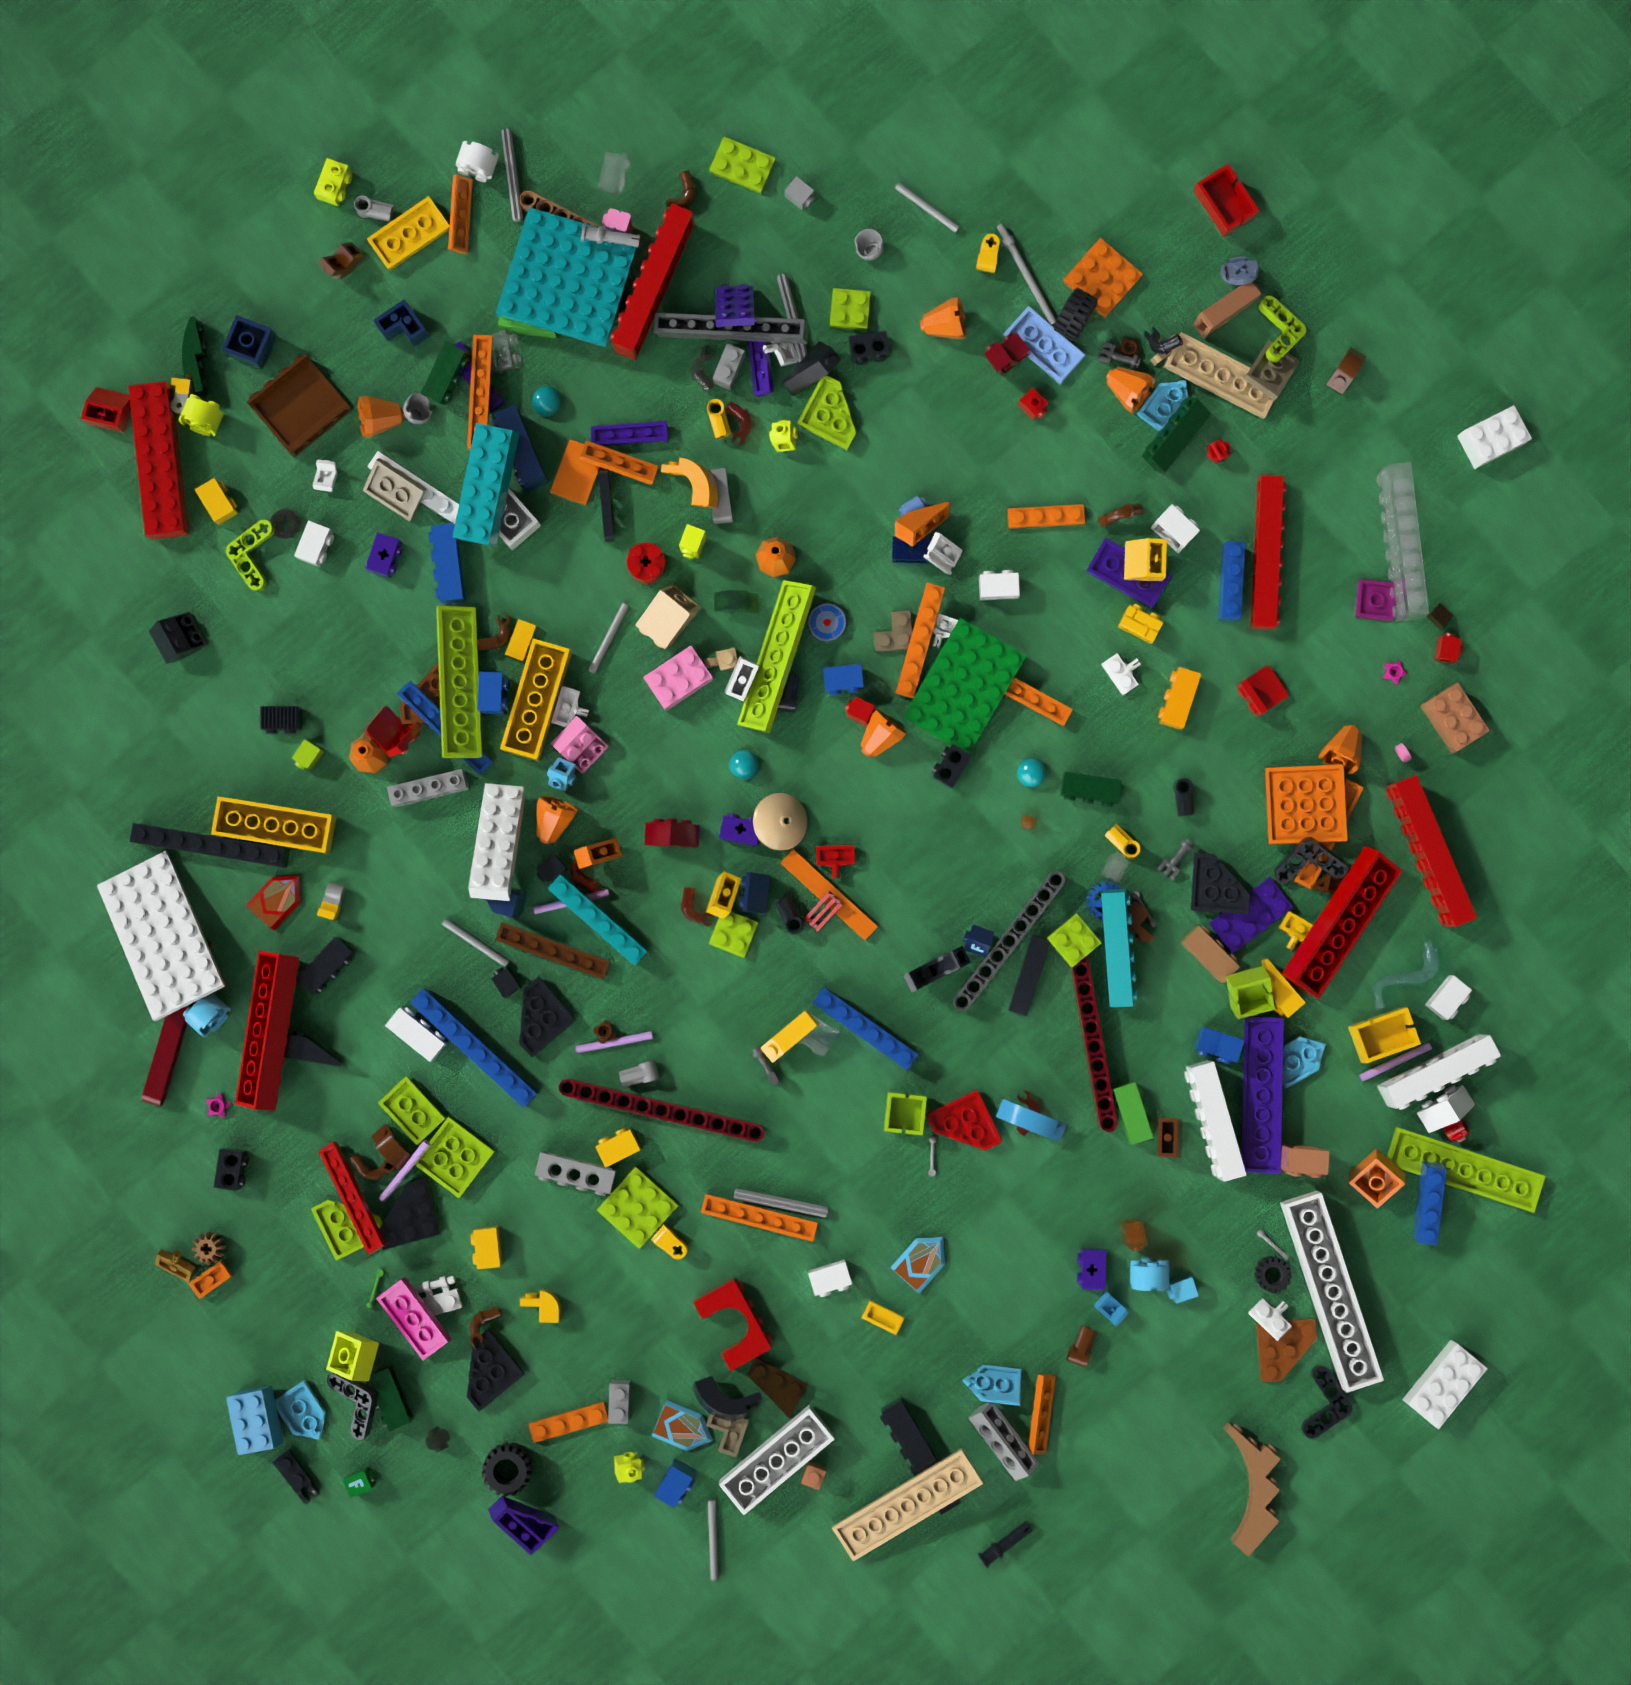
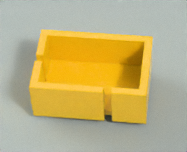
[1348,1007,1421,1064]

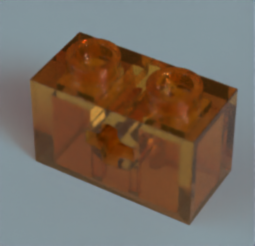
[1119,1218,1148,1252]

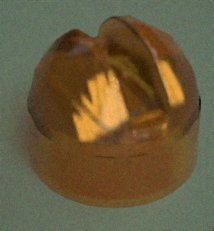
[1020,814,1037,829]

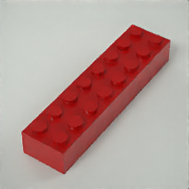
[610,203,695,361]
[128,381,189,540]
[1386,775,1477,928]
[1281,846,1403,999]
[235,951,299,1111]

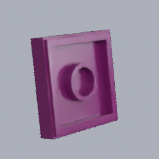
[1355,579,1397,621]

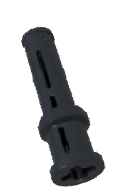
[977,1521,1033,1569]

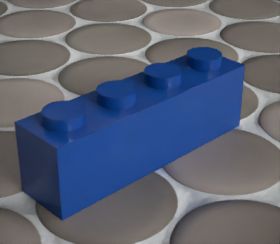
[429,523,466,604]
[1218,541,1245,622]
[1413,1161,1447,1245]

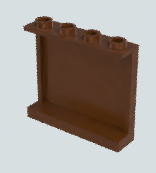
[247,354,352,458]

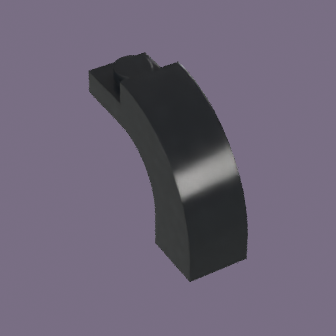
[903,946,971,992]
[692,1375,763,1420]

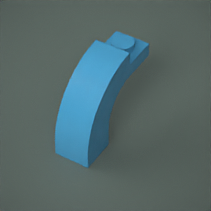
[996,1099,1067,1142]

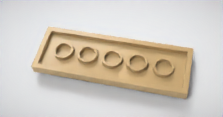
[1164,332,1274,419]

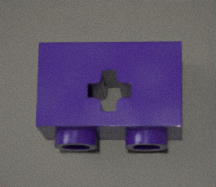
[365,532,403,578]
[719,813,759,847]
[1077,1248,1106,1290]

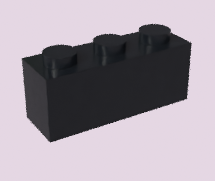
[296,937,356,995]

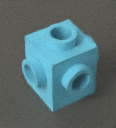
[547,757,576,792]

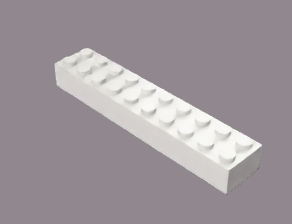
[1280,1191,1384,1392]

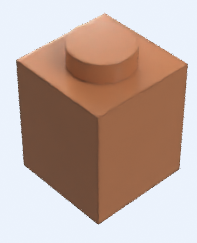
[801,1460,826,1490]

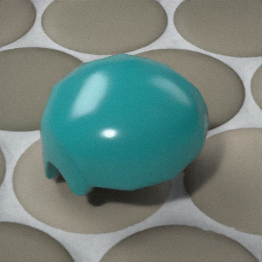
[532,386,561,417]
[729,750,760,780]
[1017,757,1046,788]

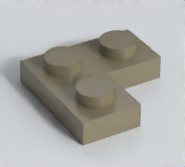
[874,611,912,653]
[706,1414,749,1457]

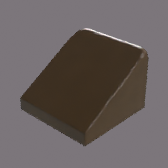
[1427,603,1454,630]

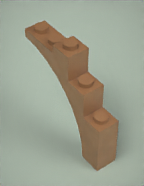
[1223,1422,1281,1557]

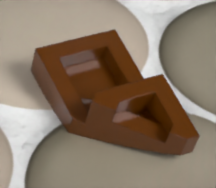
[1310,873,1344,894]

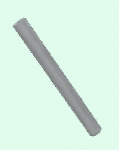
[895,182,960,233]
[588,603,629,674]
[442,918,510,968]
[708,1499,718,1580]

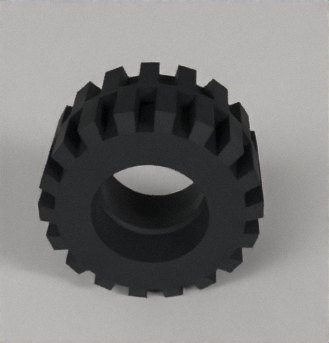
[1054,288,1098,341]
[482,1442,534,1497]

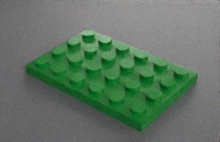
[903,618,1026,754]

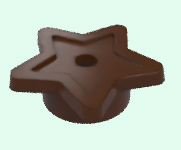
[1116,337,1140,357]

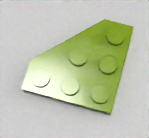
[797,375,856,451]
[311,1199,384,1261]

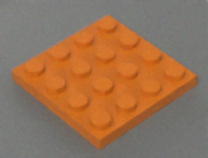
[1265,764,1347,845]

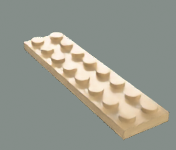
[832,1448,984,1561]

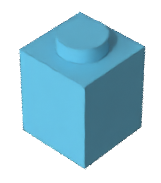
[1167,1275,1199,1303]

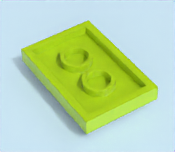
[709,137,776,194]
[378,1076,446,1145]

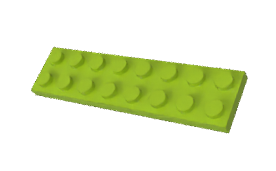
[737,580,816,733]
[436,606,482,758]
[1387,1127,1546,1213]

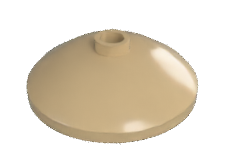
[753,793,807,851]

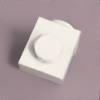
[313,460,338,492]

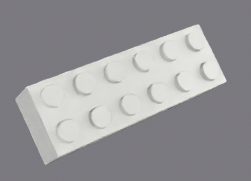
[468,783,525,901]
[1377,1034,1501,1110]
[1184,1060,1246,1182]
[719,1404,835,1515]

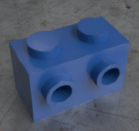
[823,664,864,696]

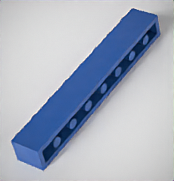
[410,988,539,1108]

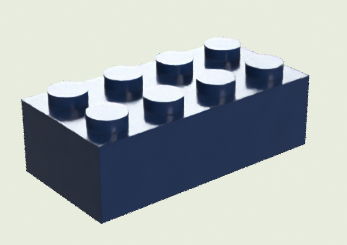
[493,405,548,492]

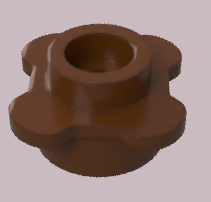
[593,1021,616,1044]

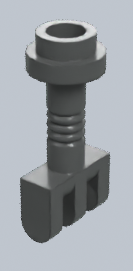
[1097,342,1141,370]
[1157,838,1194,881]
[752,1045,780,1086]

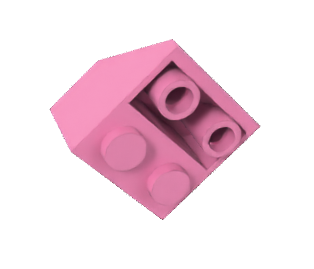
[550,716,609,774]

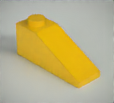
[1261,959,1306,1018]
[761,1009,819,1063]

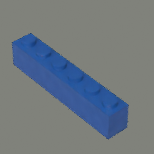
[812,987,918,1070]

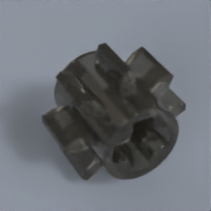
[425,1426,450,1453]

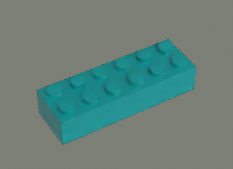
[452,423,520,547]

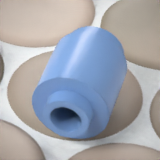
[898,496,928,517]

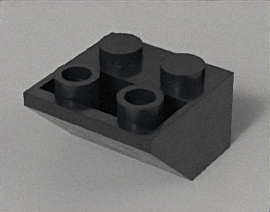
[149,612,207,664]

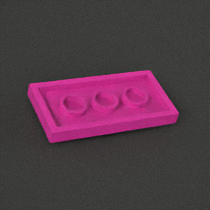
[376,1277,452,1360]

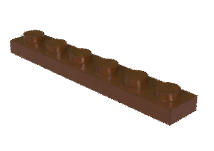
[495,922,611,980]

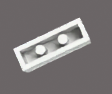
[385,1007,447,1062]

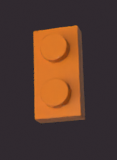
[188,1260,233,1299]

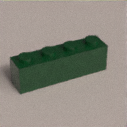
[1142,397,1211,473]

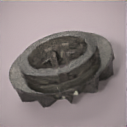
[270,509,301,540]

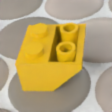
[1124,538,1167,581]

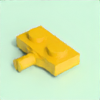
[1278,911,1313,951]

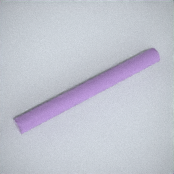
[533,889,610,914]
[576,1031,653,1053]
[1359,1042,1432,1082]
[379,1140,430,1202]

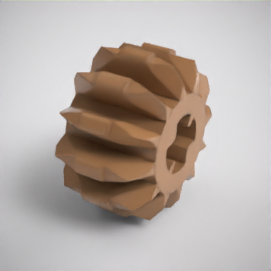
[191,1231,226,1265]

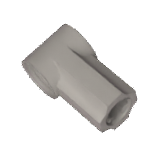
[354,196,394,222]
[619,1060,660,1087]

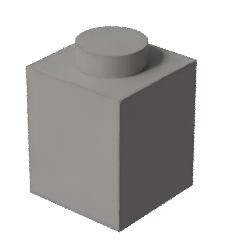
[785,176,815,211]

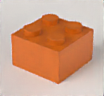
[1349,1148,1405,1208]

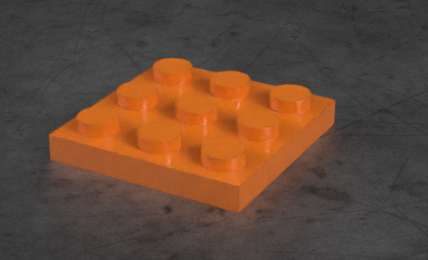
[1063,238,1143,318]

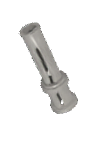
[581,224,640,248]

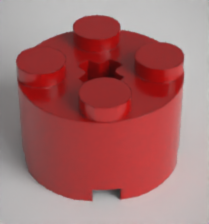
[626,542,666,584]

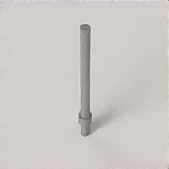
[997,223,1056,325]

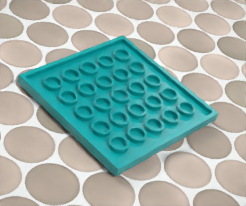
[496,207,637,347]

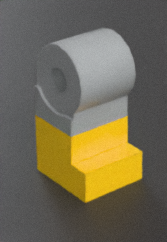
[171,378,194,416]
[317,882,346,921]

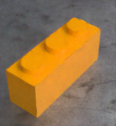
[1158,667,1201,730]

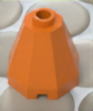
[920,297,967,340]
[1106,367,1155,414]
[358,396,404,438]
[755,537,796,578]
[860,709,907,758]
[1318,725,1362,774]
[349,733,389,774]
[536,795,578,844]

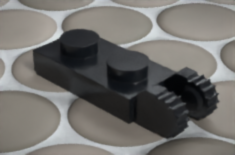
[272,1449,320,1504]

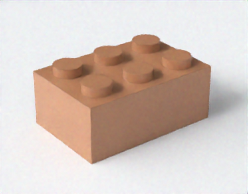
[1420,682,1490,753]
[1281,1144,1329,1178]

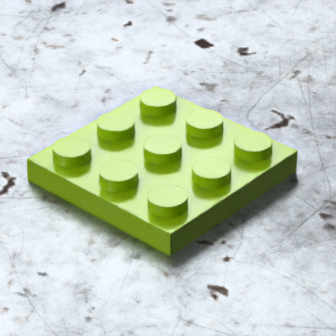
[415,1116,495,1198]
[597,1166,679,1249]

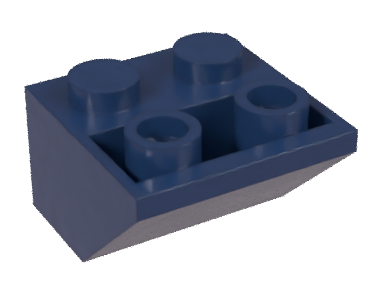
[739,872,771,914]
[486,887,526,918]

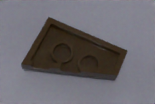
[747,1357,808,1419]

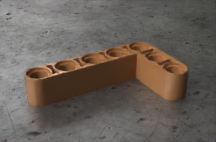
[520,191,599,228]

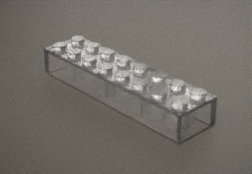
[1377,462,1429,622]

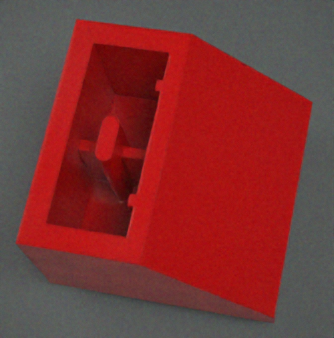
[81,387,131,433]

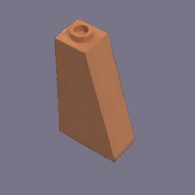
[1193,282,1261,340]

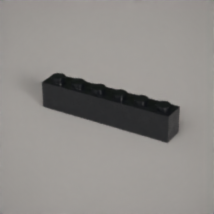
[880,1397,961,1515]

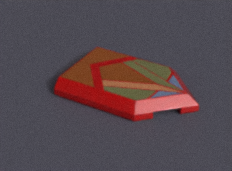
[246,876,301,931]

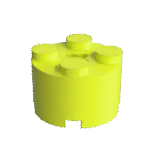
[179,394,224,436]

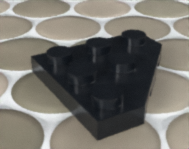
[1191,853,1251,914]
[519,976,576,1058]
[379,1178,440,1250]
[467,1328,525,1412]

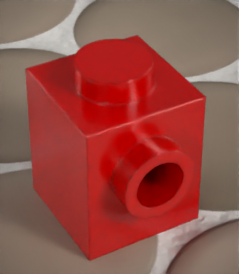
[1018,387,1049,421]
[1434,633,1463,664]
[845,696,876,727]

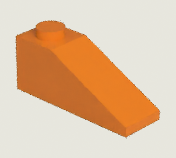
[895,502,950,547]

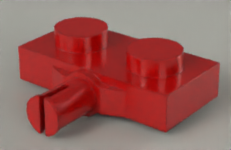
[816,845,855,879]

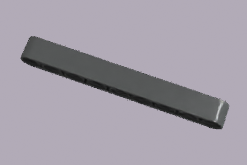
[953,871,1065,1011]

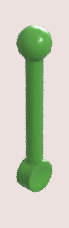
[366,1269,384,1309]

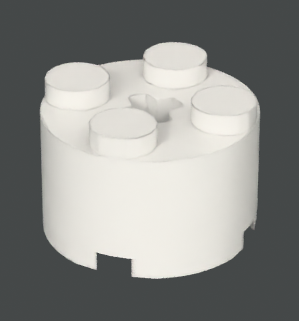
[455,141,499,183]

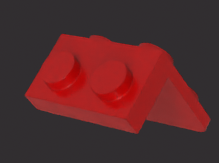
[1236,666,1288,717]
[365,706,423,758]

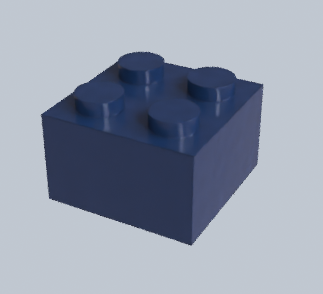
[222,315,277,369]

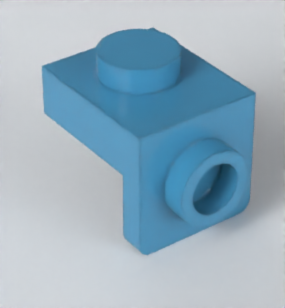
[1094,1291,1129,1326]

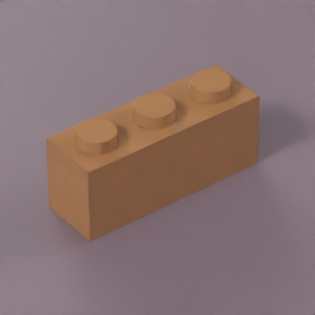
[1180,926,1240,983]

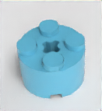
[183,993,231,1037]
[1130,1257,1170,1291]

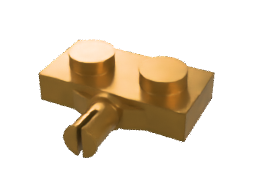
[155,1249,195,1283]

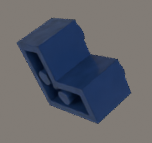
[373,299,429,346]

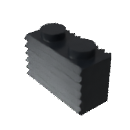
[260,706,302,735]

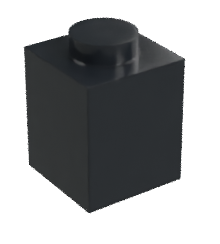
[536,854,568,884]
[491,967,522,998]

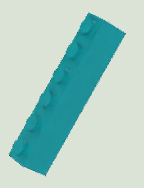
[548,874,648,966]
[1101,889,1138,1007]

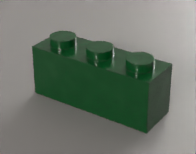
[421,341,471,405]
[1059,771,1122,807]
[366,1365,414,1431]

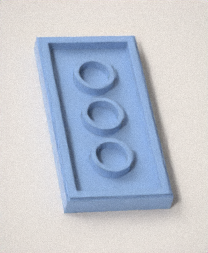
[1003,306,1085,384]

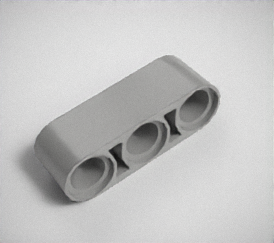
[709,468,733,524]

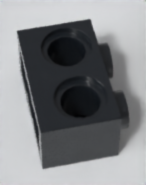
[848,331,890,365]
[931,744,972,790]
[213,1147,249,1191]

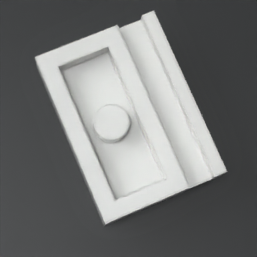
[923,532,963,575]

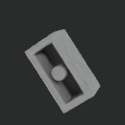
[713,344,745,391]
[608,1380,631,1424]

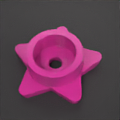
[1383,660,1407,685]
[206,1093,231,1118]

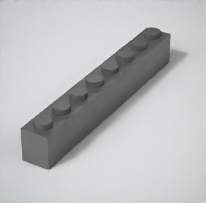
[654,313,809,344]

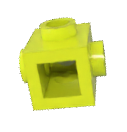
[769,420,798,452]
[614,1452,645,1483]

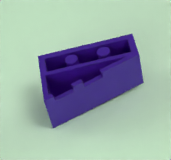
[488,1496,560,1555]

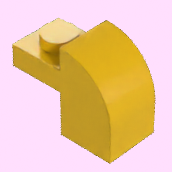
[520,1288,561,1323]

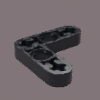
[1274,837,1348,883]
[1301,1365,1352,1439]
[327,1373,378,1440]

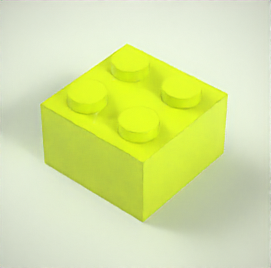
[326,1331,379,1381]

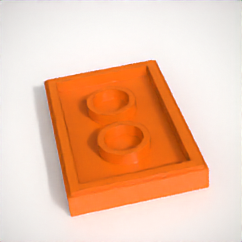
[550,439,600,506]

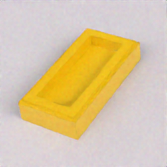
[505,619,537,662]
[861,1300,905,1335]

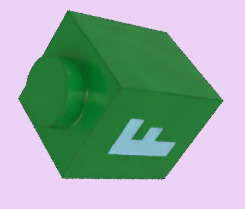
[342,1467,376,1498]

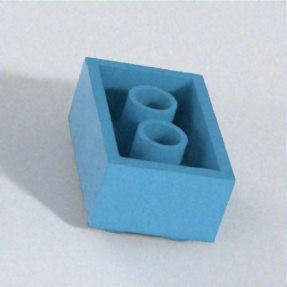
[226,1385,284,1455]

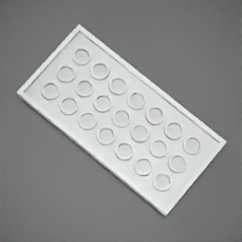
[97,851,225,1021]

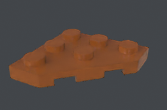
[400,664,440,725]
[1256,1318,1317,1382]

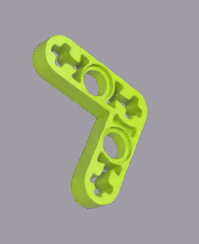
[1259,296,1306,363]
[226,520,275,591]

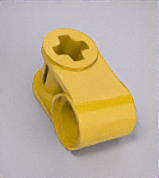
[976,234,1000,273]
[651,1224,688,1259]

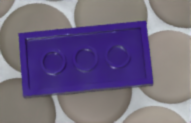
[715,284,755,327]
[1086,538,1171,609]
[1208,877,1293,954]

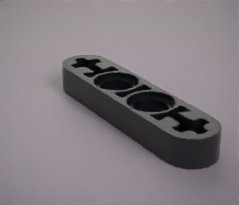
[598,469,615,542]

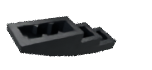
[1008,934,1050,1016]

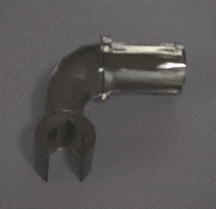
[690,345,714,392]

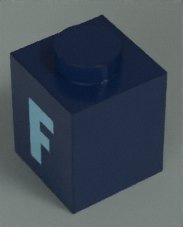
[963,924,995,957]

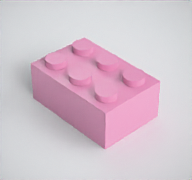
[643,646,713,711]

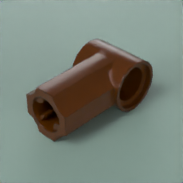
[1066,1325,1098,1368]

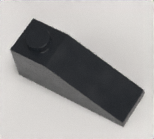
[781,341,841,396]
[284,1031,345,1067]

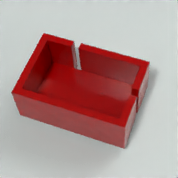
[1193,163,1260,238]

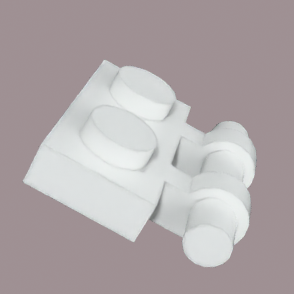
[416,1276,463,1315]

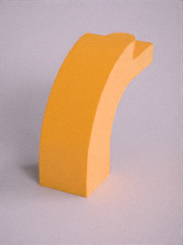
[661,458,718,508]

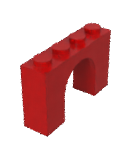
[693,1277,773,1372]

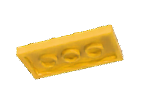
[367,196,450,271]

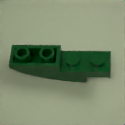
[182,316,209,397]

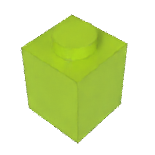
[292,739,324,770]

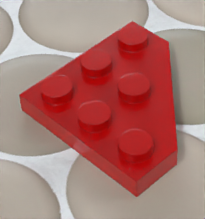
[925,1089,1003,1151]

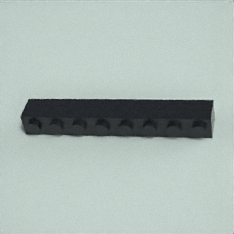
[129,823,290,868]

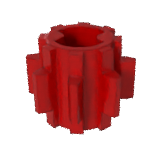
[1206,438,1232,464]
[1444,1119,1470,1143]

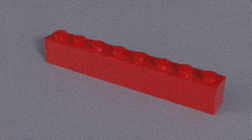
[1250,475,1287,630]

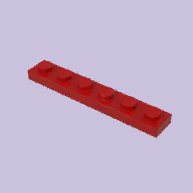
[318,1142,387,1254]

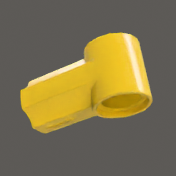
[707,399,731,439]
[1104,824,1141,859]

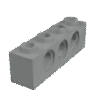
[387,769,469,808]
[535,1151,617,1196]
[969,1402,1039,1481]

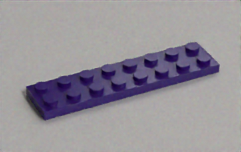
[1241,1017,1284,1174]

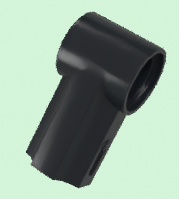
[777,674,799,713]
[1173,778,1195,816]
[775,896,803,935]

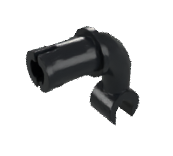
[1144,327,1183,355]

